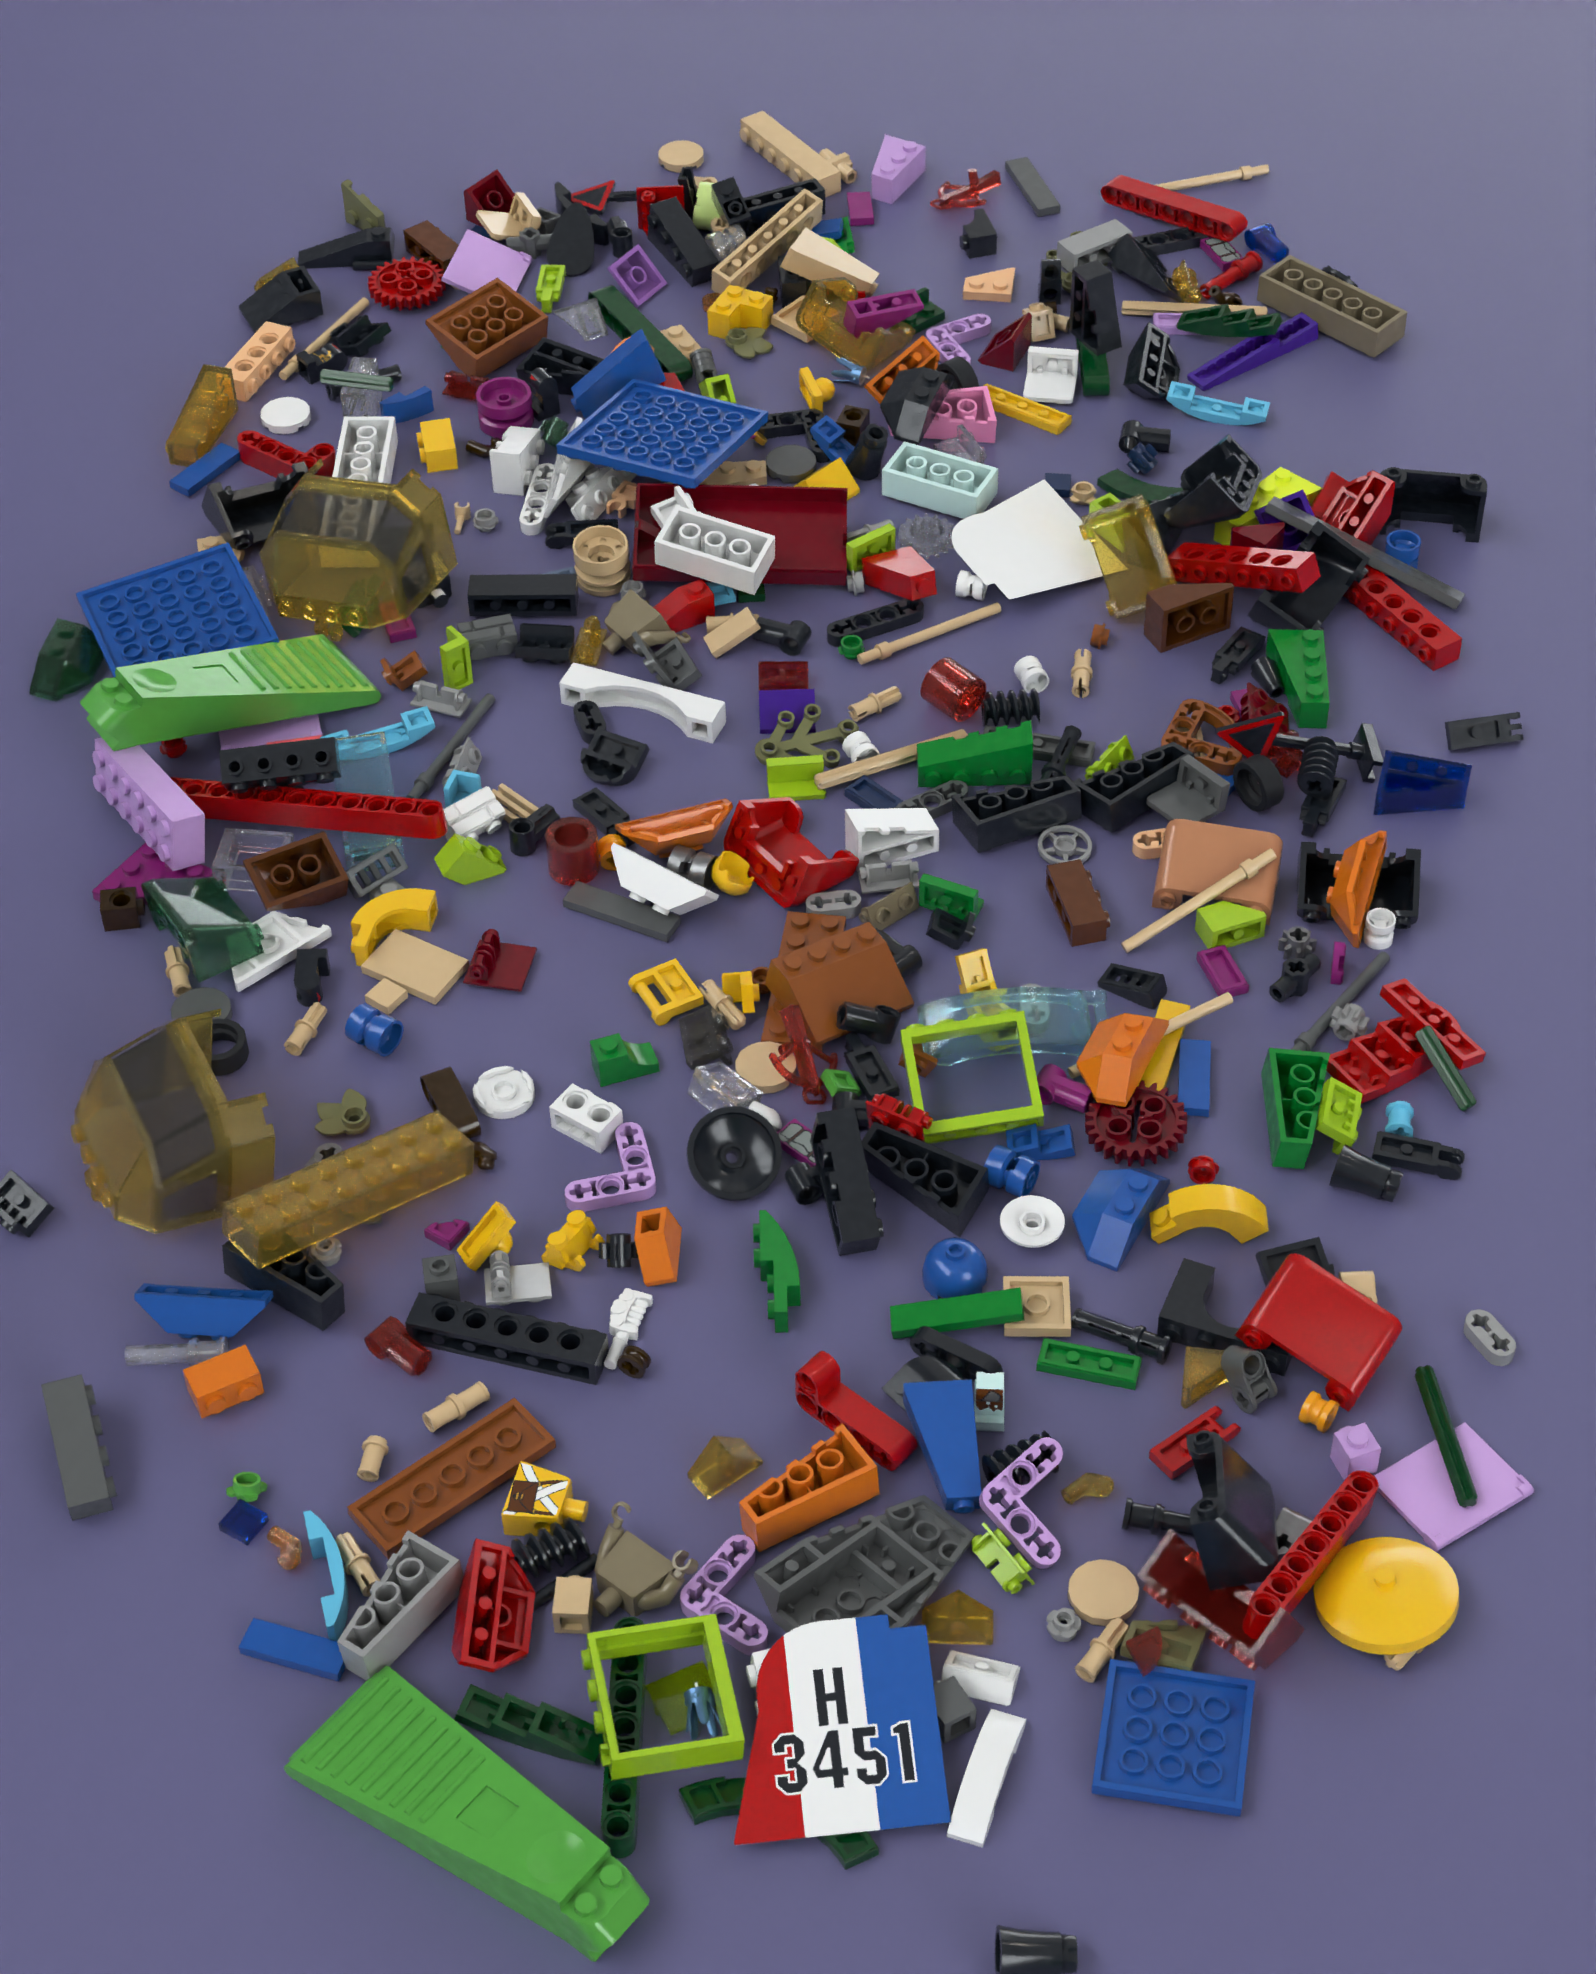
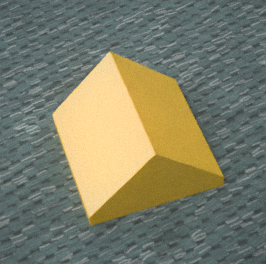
[793,457,860,501]

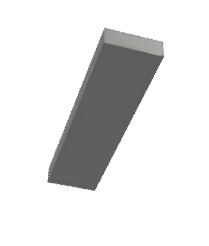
[1005,157,1060,217]
[983,726,1096,768]
[563,881,681,942]

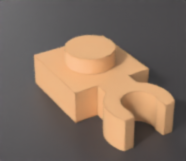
[606,480,636,518]

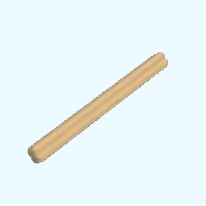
[1121,300,1268,316]
[814,729,968,790]

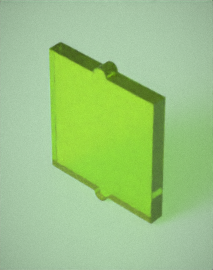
[645,1661,718,1735]

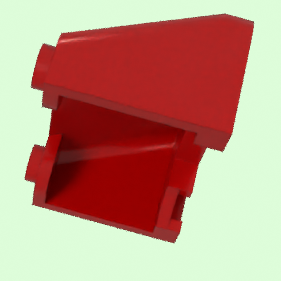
[723,797,860,908]
[1234,1253,1403,1412]

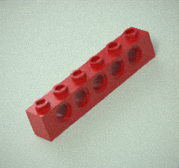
[1166,542,1321,593]
[1343,564,1462,671]

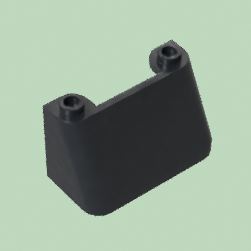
[1164,434,1262,530]
[202,461,326,550]
[1379,467,1487,543]
[1247,521,1370,630]
[1297,842,1421,929]
[1186,1430,1279,1591]

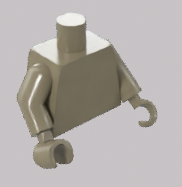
[602,589,691,655]
[593,1501,698,1617]

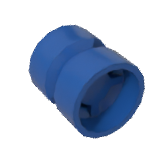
[1385,529,1421,580]
[345,1003,404,1057]
[984,1145,1041,1197]

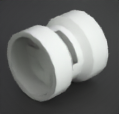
[955,570,988,601]
[1014,656,1049,694]
[842,731,880,763]
[1363,908,1396,950]

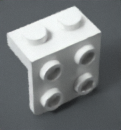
[1023,346,1079,405]

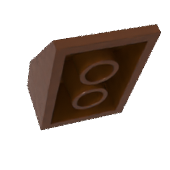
[1144,583,1234,653]
[243,831,349,911]

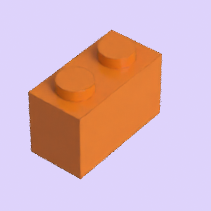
[183,1344,265,1419]

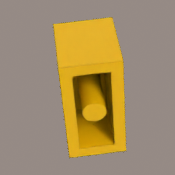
[416,418,458,473]

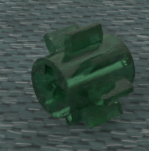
[539,416,569,448]

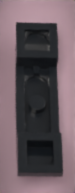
[555,182,609,246]

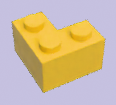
[707,285,773,339]

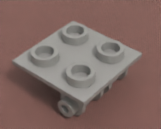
[484,1250,552,1306]

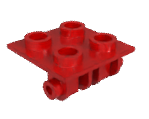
[636,185,685,236]
[865,1093,933,1142]

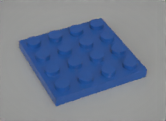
[1091,1659,1255,1817]

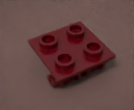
[1240,682,1290,750]
[463,929,537,992]

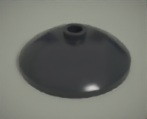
[686,1106,782,1201]

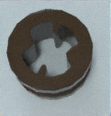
[617,1346,651,1378]

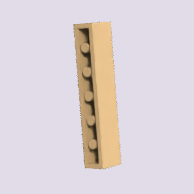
[739,111,841,198]

